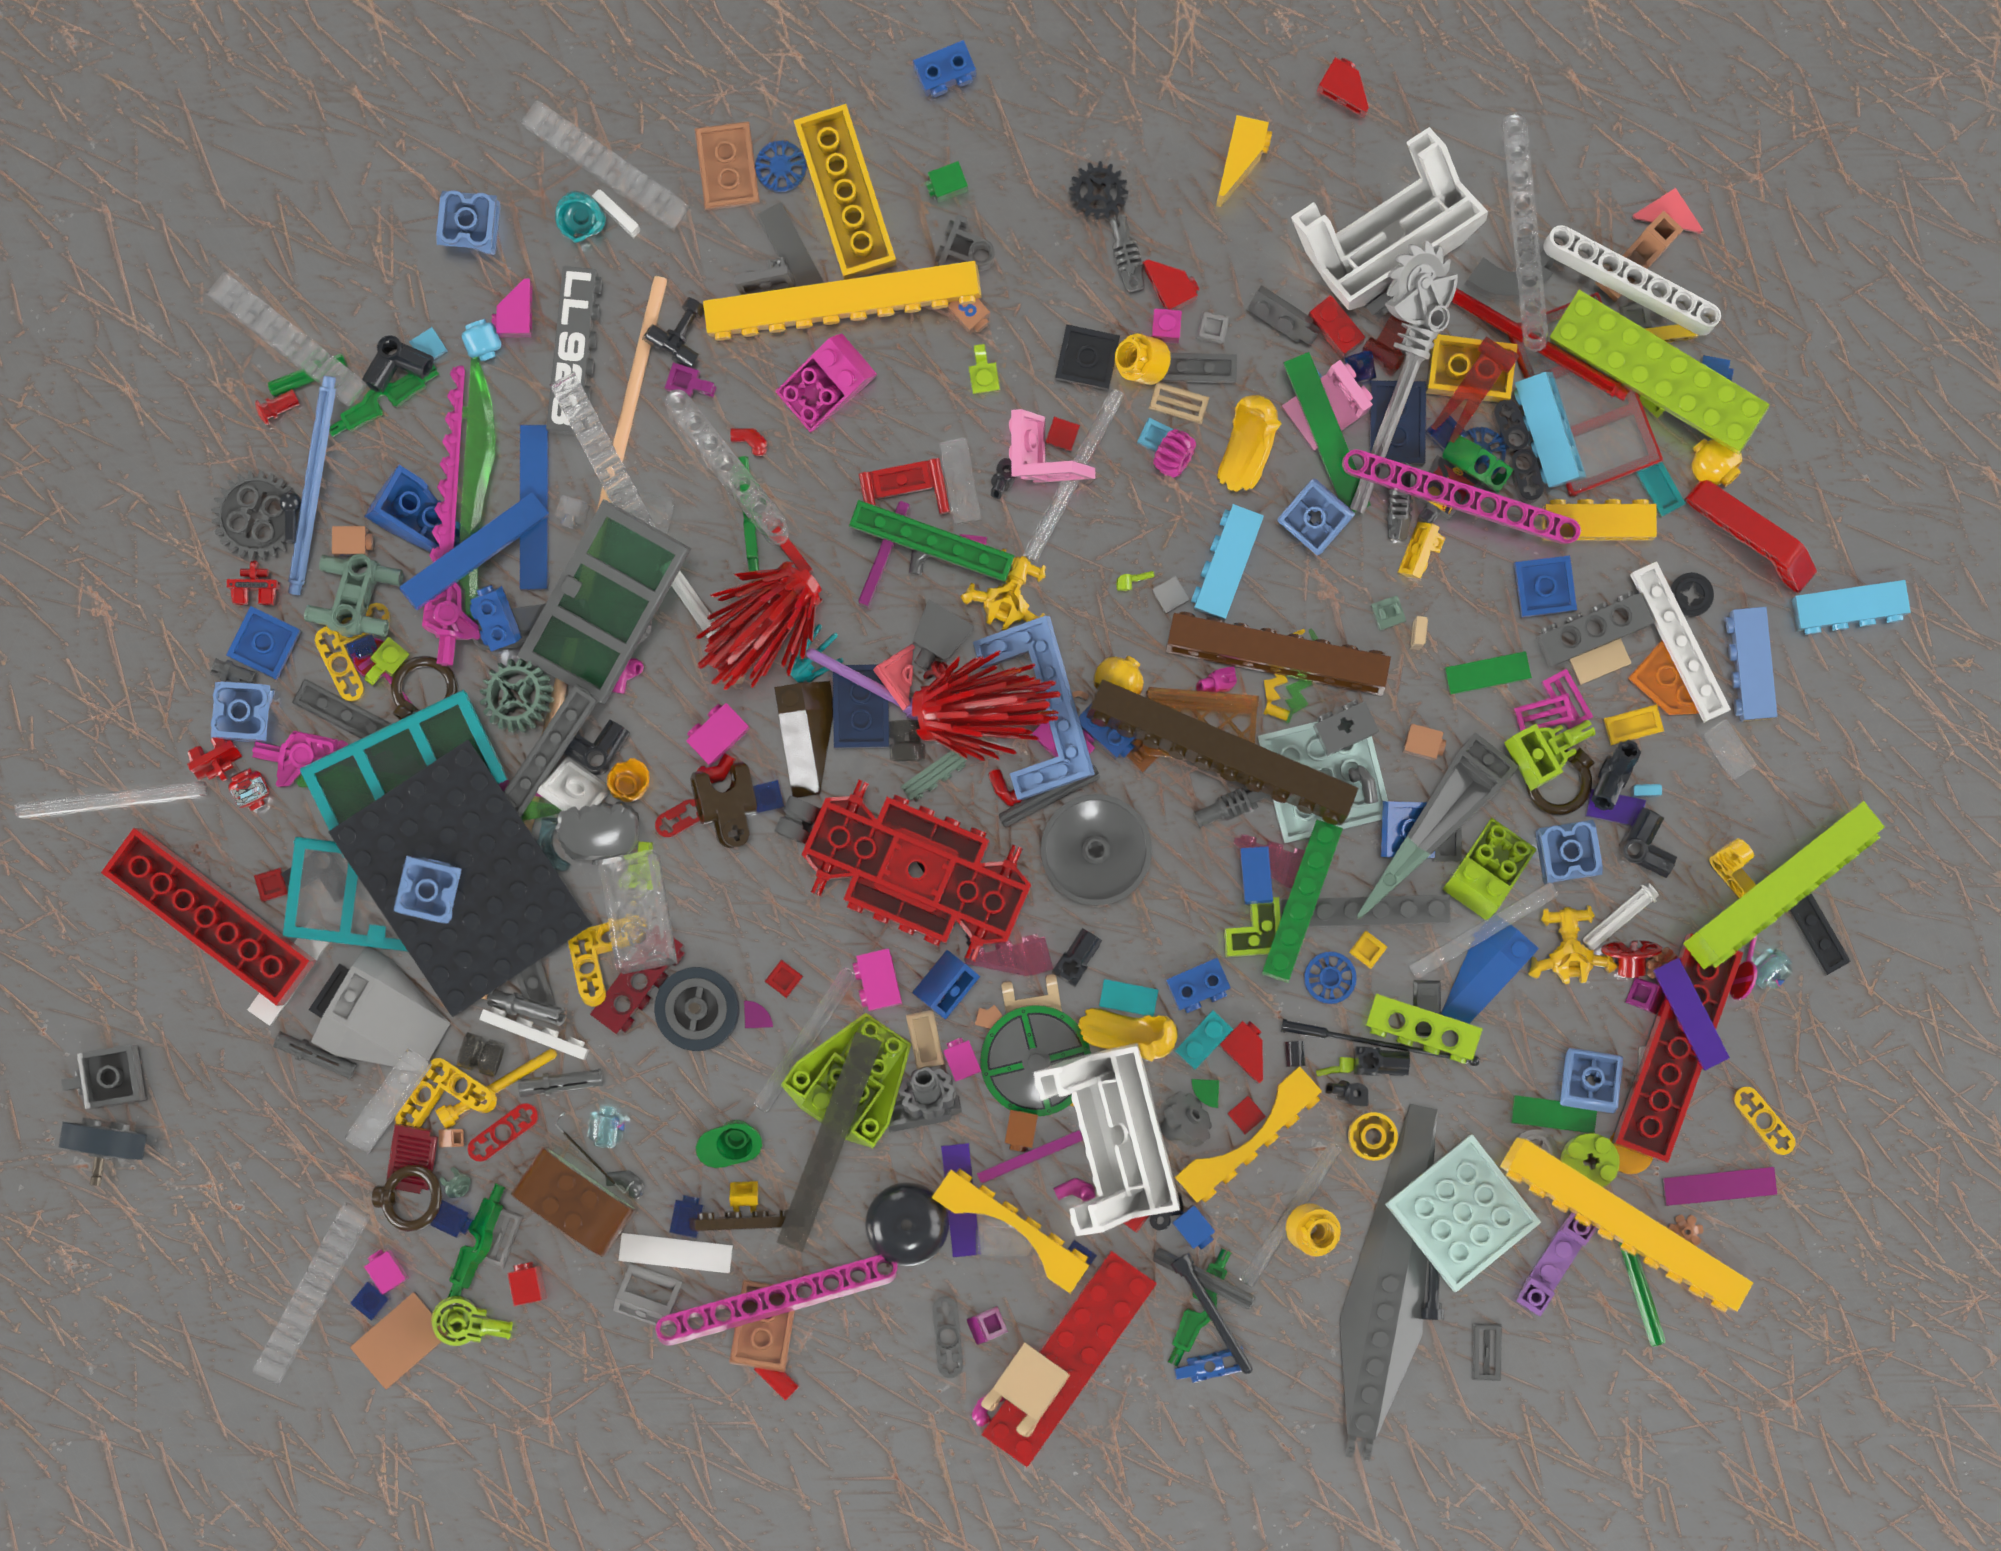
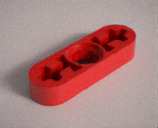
[467,1103,539,1162]

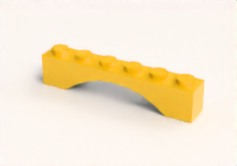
[1174,1066,1322,1203]
[932,1168,1090,1293]

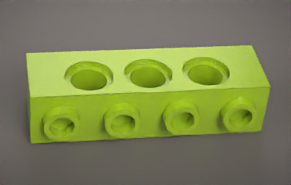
[1366,994,1483,1064]

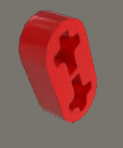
[655,799,700,838]

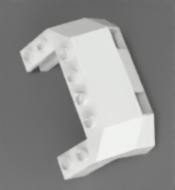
[1291,127,1488,310]
[1034,1043,1180,1236]

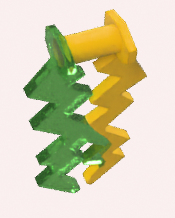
[1263,629,1319,723]

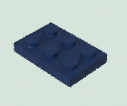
[1370,380,1426,465]
[833,664,889,749]

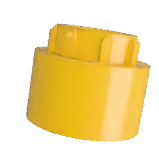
[1115,334,1170,385]
[1348,1112,1398,1161]
[1286,1203,1341,1256]

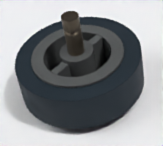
[654,967,739,1051]
[58,1117,147,1186]

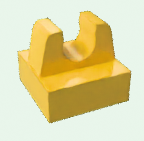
[729,1181,759,1213]

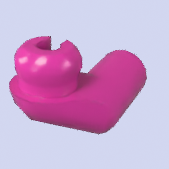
[612,658,644,694]
[1053,1178,1095,1202]
[971,1395,1005,1427]

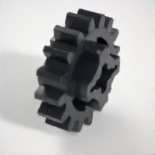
[1069,161,1128,222]

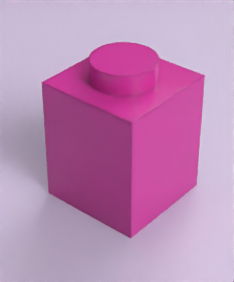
[1151,309,1182,344]
[943,1037,981,1082]
[364,1249,409,1295]

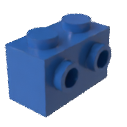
[913,40,976,97]
[912,950,981,1020]
[1166,958,1231,1013]

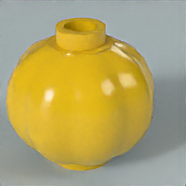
[1692,438,1742,487]
[1093,656,1144,695]

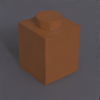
[1005,1110,1038,1153]

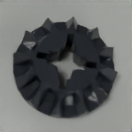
[1670,572,1714,616]

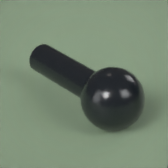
[280,492,301,544]

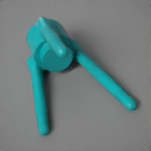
[786,624,844,683]

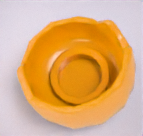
[607,758,649,802]

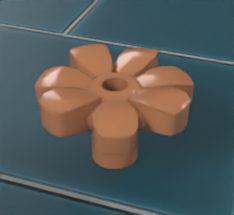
[1646,947,1678,979]
[1668,1215,1704,1246]

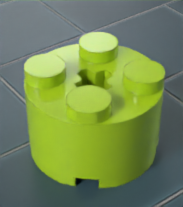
[1560,1133,1620,1187]

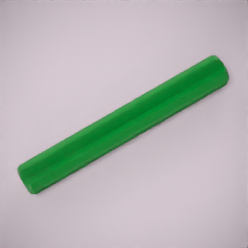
[1619,1242,1666,1347]

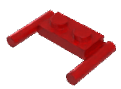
[858,458,950,514]

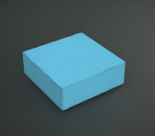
[409,327,448,360]
[1137,418,1174,452]
[1630,784,1662,798]

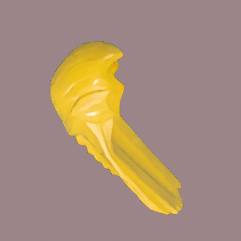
[1217,395,1282,492]
[1078,1008,1178,1062]

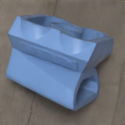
[436,190,500,255]
[211,682,275,743]
[1535,820,1603,884]
[394,856,461,924]

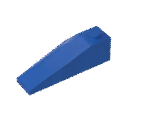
[364,465,470,553]
[1441,913,1539,1024]

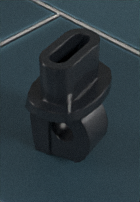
[991,458,1017,499]
[1325,1080,1369,1106]

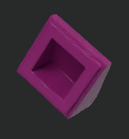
[1625,977,1665,1015]
[967,1306,1008,1345]

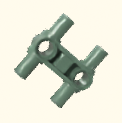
[304,554,404,637]

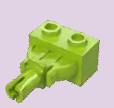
[1504,720,1595,791]

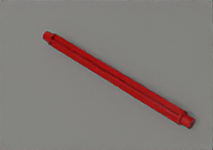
[1451,288,1630,401]

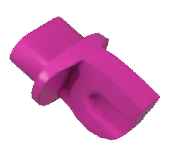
[1196,666,1237,696]

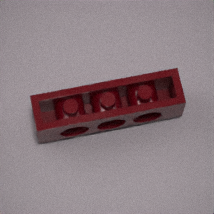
[590,925,685,1035]

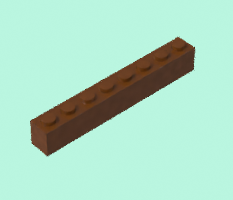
[1166,612,1391,696]

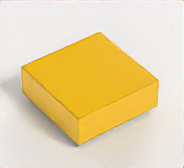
[1348,930,1387,969]

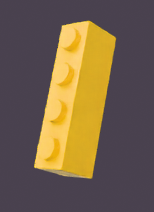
[1543,499,1657,540]

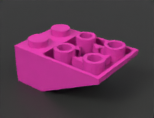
[775,333,878,433]

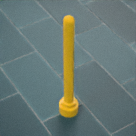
[435,1049,557,1129]

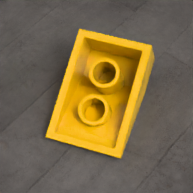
[1216,115,1272,207]

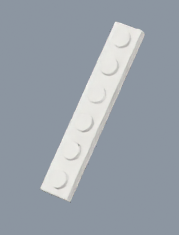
[1630,562,1731,723]

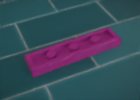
[858,501,910,609]
[977,1130,1083,1183]
[1662,1167,1777,1206]

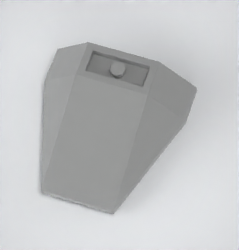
[311,947,450,1072]

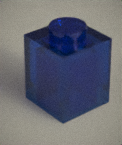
[669,1195,705,1238]
[429,1198,473,1238]

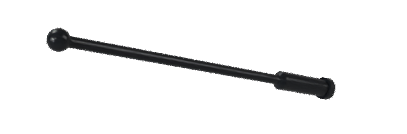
[1281,1019,1480,1067]

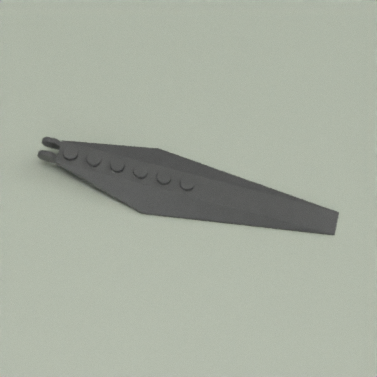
[1340,1104,1437,1461]

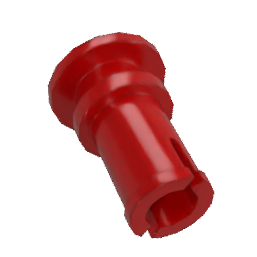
[255,389,300,426]

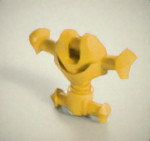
[960,548,1046,631]
[1528,905,1618,984]

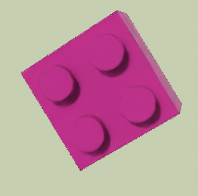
[852,948,903,1012]

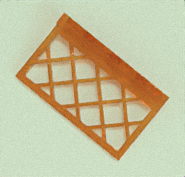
[1143,687,1259,758]

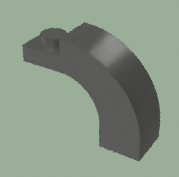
[1465,241,1560,301]

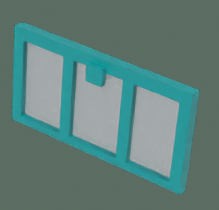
[283,837,407,951]

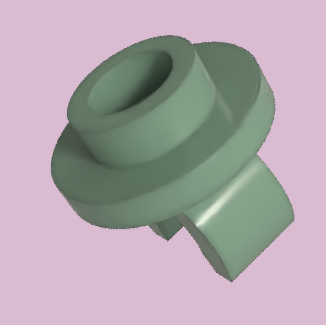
[440,1167,471,1198]

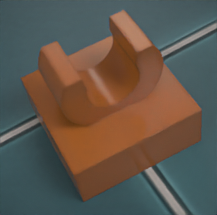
[1126,739,1162,773]

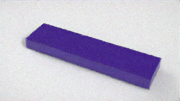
[1653,958,1730,1071]
[941,1143,981,1258]

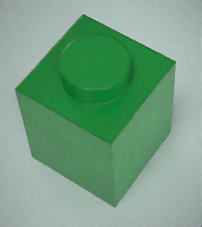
[925,161,968,203]

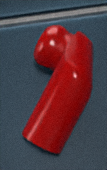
[730,428,767,456]
[696,753,736,784]
[988,769,1022,806]

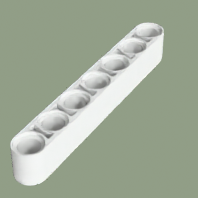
[1543,225,1721,336]

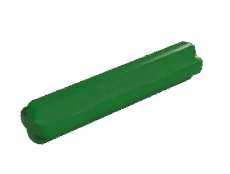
[268,354,347,396]

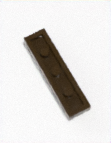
[689,1209,805,1231]

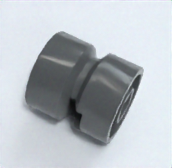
[774,796,821,845]

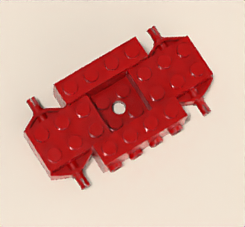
[802,779,1031,962]

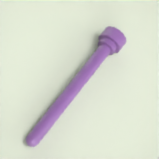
[806,648,918,722]

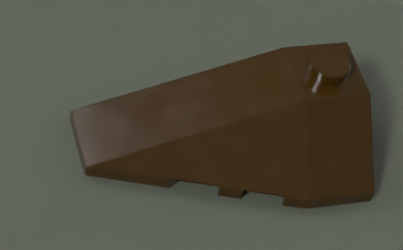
[774,681,833,798]

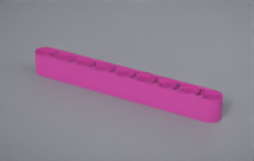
[1342,449,1581,544]
[656,1255,897,1346]

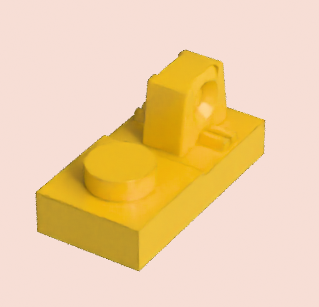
[1398,522,1445,579]

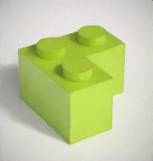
[1224,897,1281,958]

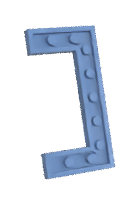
[973,616,1095,800]

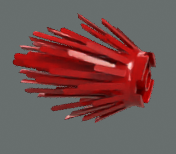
[695,561,823,690]
[912,650,1061,761]

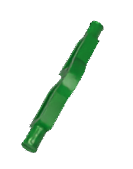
[329,365,440,437]
[737,456,759,572]
[447,1183,506,1304]
[1167,1248,1232,1367]

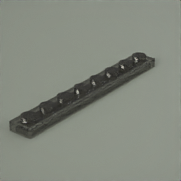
[776,1032,882,1252]

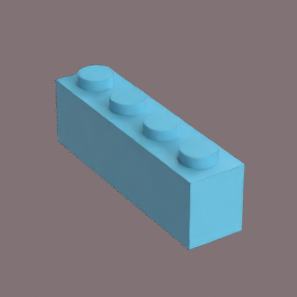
[1514,372,1586,487]
[1191,504,1264,622]
[1791,580,1911,635]

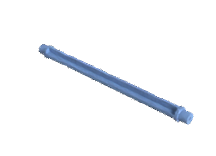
[288,375,336,595]

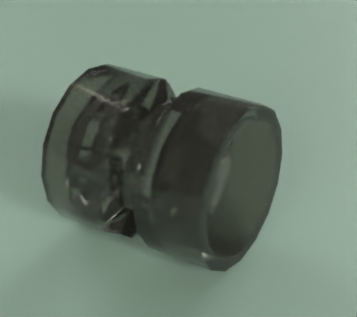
[889,720,925,762]
[457,1032,505,1078]

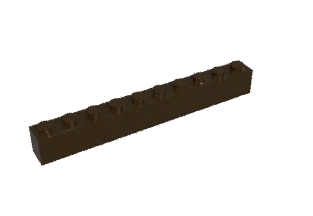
[1086,679,1359,826]

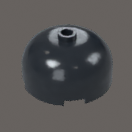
[865,1182,949,1267]

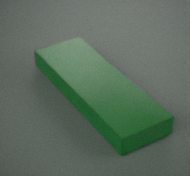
[1444,651,1532,695]
[1511,1095,1597,1134]

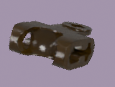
[690,762,757,848]

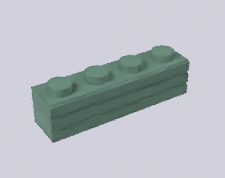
[901,751,967,802]

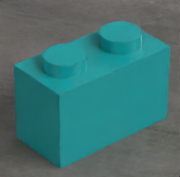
[1174,1010,1233,1070]

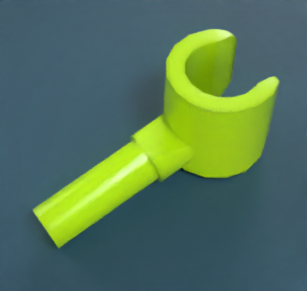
[1116,571,1154,591]
[1316,1057,1355,1077]

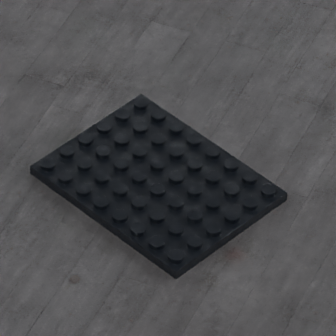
[328,739,592,1017]

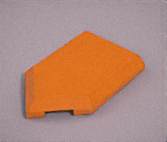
[1628,640,1699,715]

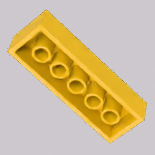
[794,104,897,280]

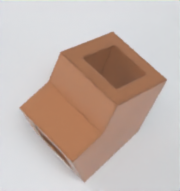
[975,1005,1003,1029]
[439,1129,464,1147]

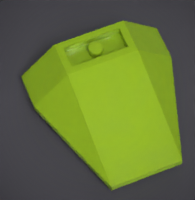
[781,1013,911,1148]

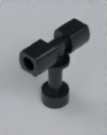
[642,297,704,368]

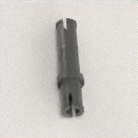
[487,989,566,1026]
[273,1031,357,1080]
[518,1068,603,1097]

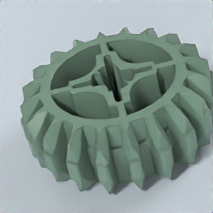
[480,658,554,733]

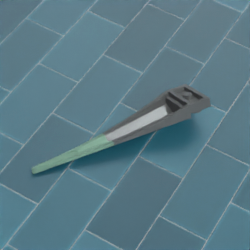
[1357,732,1519,919]

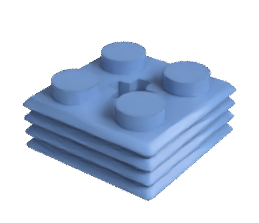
[1278,479,1355,555]
[1560,1048,1623,1113]

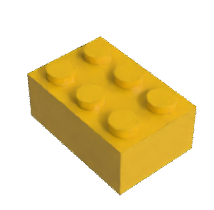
[1426,334,1517,403]

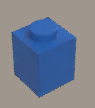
[1172,1205,1215,1249]

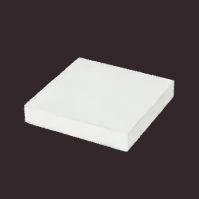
[537,756,610,811]

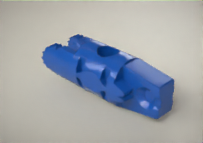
[1174,1346,1244,1383]

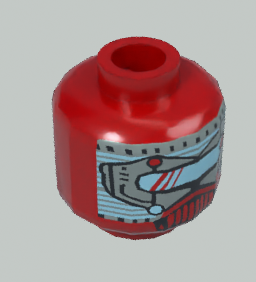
[228,768,270,811]

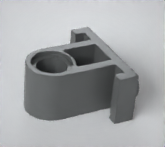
[935,214,995,271]

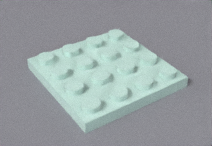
[1257,720,1388,844]
[1385,1134,1541,1292]

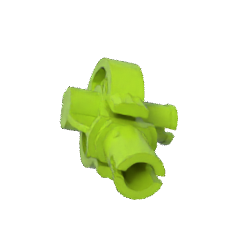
[431,1296,513,1346]

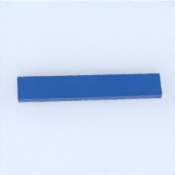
[520,425,548,590]
[400,493,549,611]

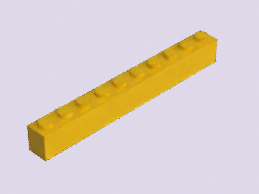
[703,261,982,341]
[1500,1138,1753,1313]

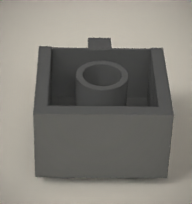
[61,1045,146,1109]

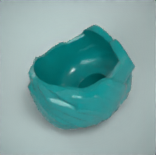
[555,190,606,243]

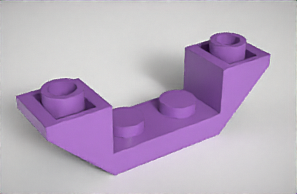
[1516,1212,1597,1317]

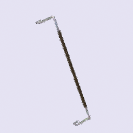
[555,1112,634,1193]

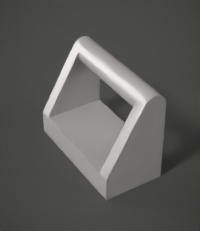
[613,1263,683,1329]

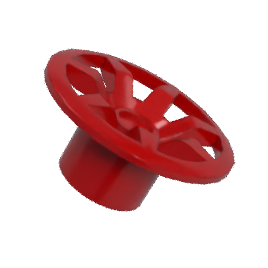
[1601,940,1662,978]

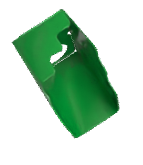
[1442,434,1514,493]

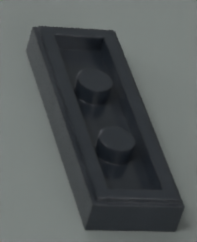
[1788,893,1851,976]

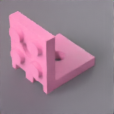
[1281,360,1373,451]
[1009,409,1095,483]

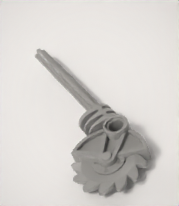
[1350,241,1458,514]

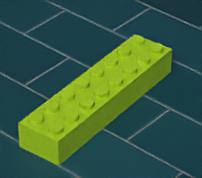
[1550,290,1770,455]
[1683,801,1885,969]

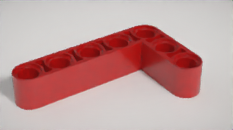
[1685,480,1817,593]

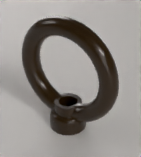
[391,656,458,721]
[1526,747,1595,815]
[372,1165,442,1232]

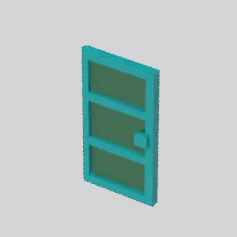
[300,689,508,859]

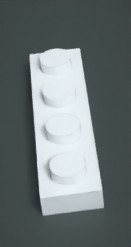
[479,1006,589,1060]

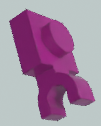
[665,363,717,398]

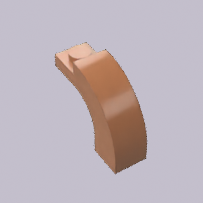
[1595,211,1684,302]

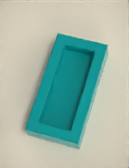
[1635,462,1686,518]
[1099,979,1159,1017]

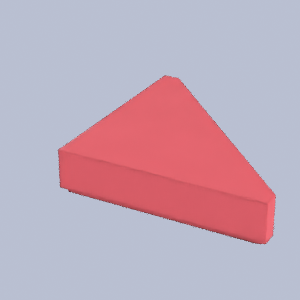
[1632,188,1703,234]
[873,643,915,711]

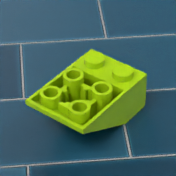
[1442,818,1537,921]

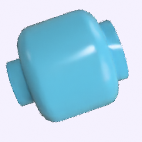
[461,319,502,362]

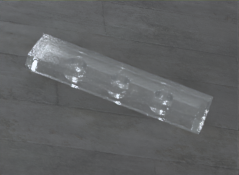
[345,1048,432,1154]

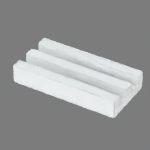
[592,189,640,238]

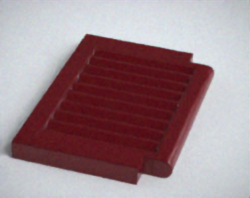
[386,1123,438,1194]

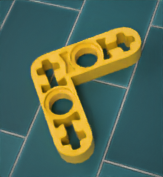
[315,603,391,702]
[1709,838,1756,898]
[568,916,649,1007]
[395,1058,497,1128]

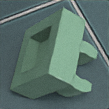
[1370,595,1407,631]

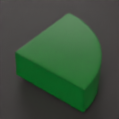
[1191,1079,1219,1108]

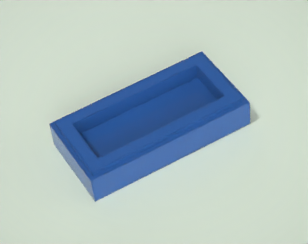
[1240,846,1273,904]

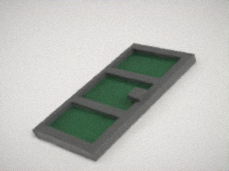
[517,499,691,704]

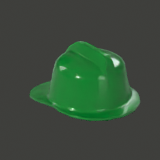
[696,1120,762,1168]

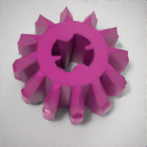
[1153,428,1196,478]

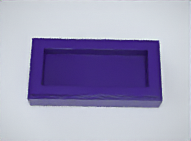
[1585,789,1646,826]

